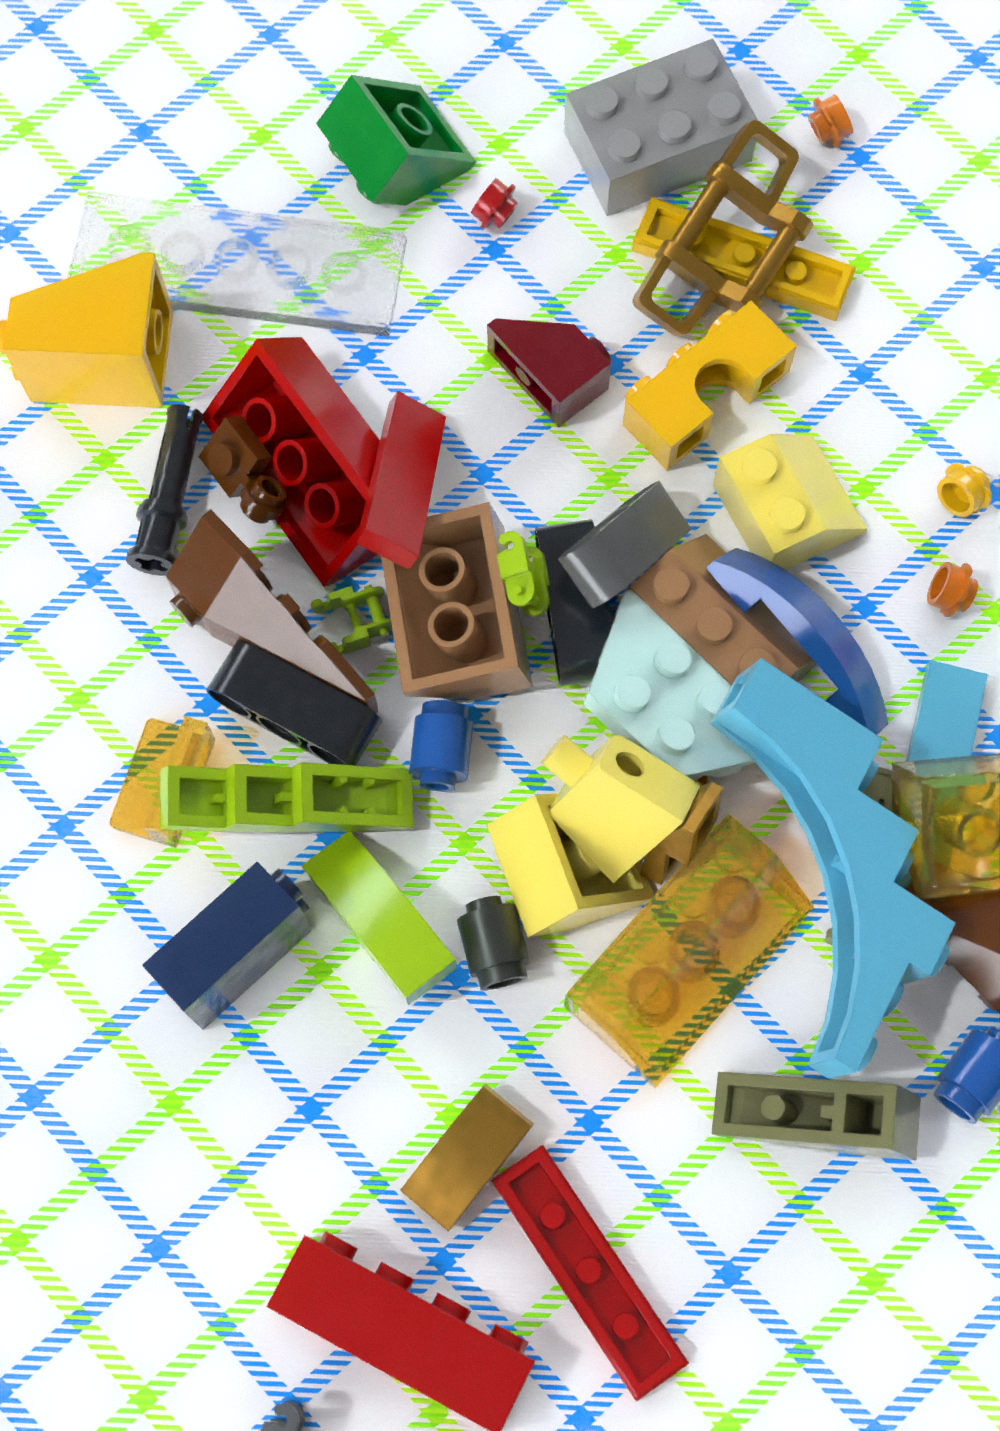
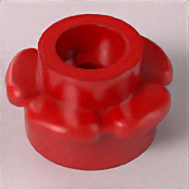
[470,178,519,229]

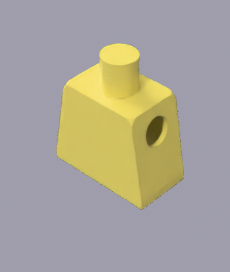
[541,735,700,883]

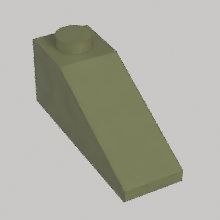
[711,1072,921,1161]

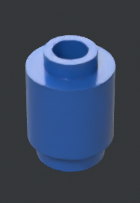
[409,700,473,792]
[933,1027,1000,1124]

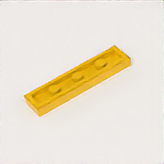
[632,197,856,322]

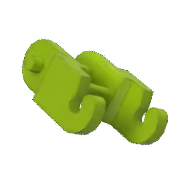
[497,531,550,617]
[310,585,392,655]

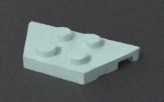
[583,589,755,782]

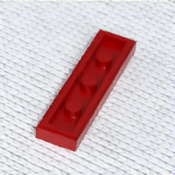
[356,391,446,569]
[491,1144,690,1402]

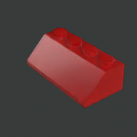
[203,337,380,587]

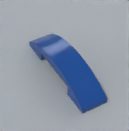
[706,548,888,735]

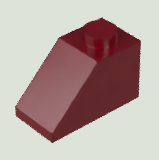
[487,318,611,428]

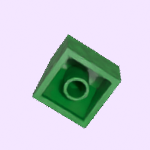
[316,75,476,206]

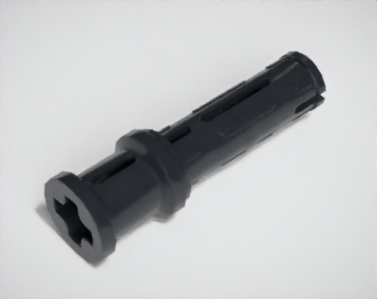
[126,404,203,576]

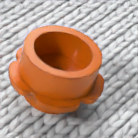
[808,94,854,147]
[927,562,978,617]

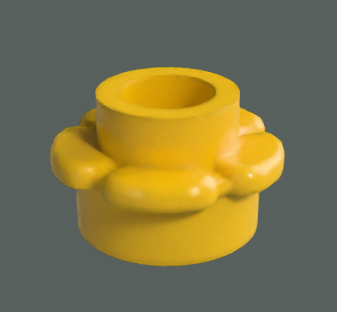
[937,463,992,517]

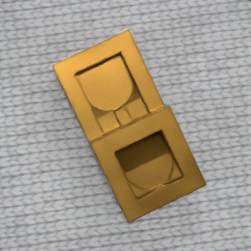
[640,782,723,885]
[400,1084,534,1231]

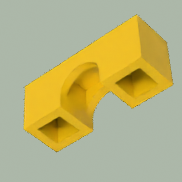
[622,300,797,471]

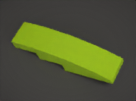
[160,762,414,833]

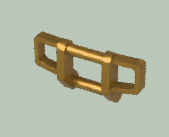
[632,120,814,336]

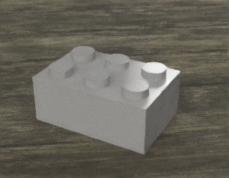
[564,38,758,216]

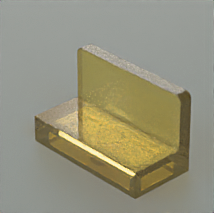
[109,716,216,848]

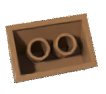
[381,502,533,700]
[629,534,817,686]

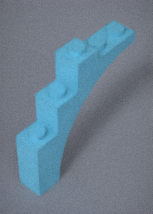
[711,658,955,1079]

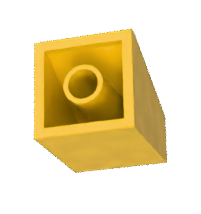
[0,252,173,408]

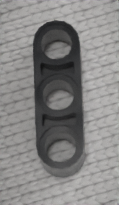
[535,519,612,686]
[206,640,383,766]

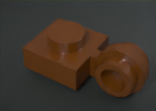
[198,416,287,524]

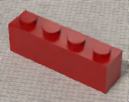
[266,1231,535,1431]

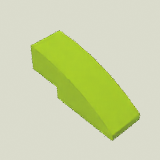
[301,832,457,1006]

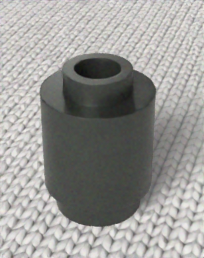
[457,896,530,991]

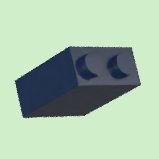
[142,861,312,1030]

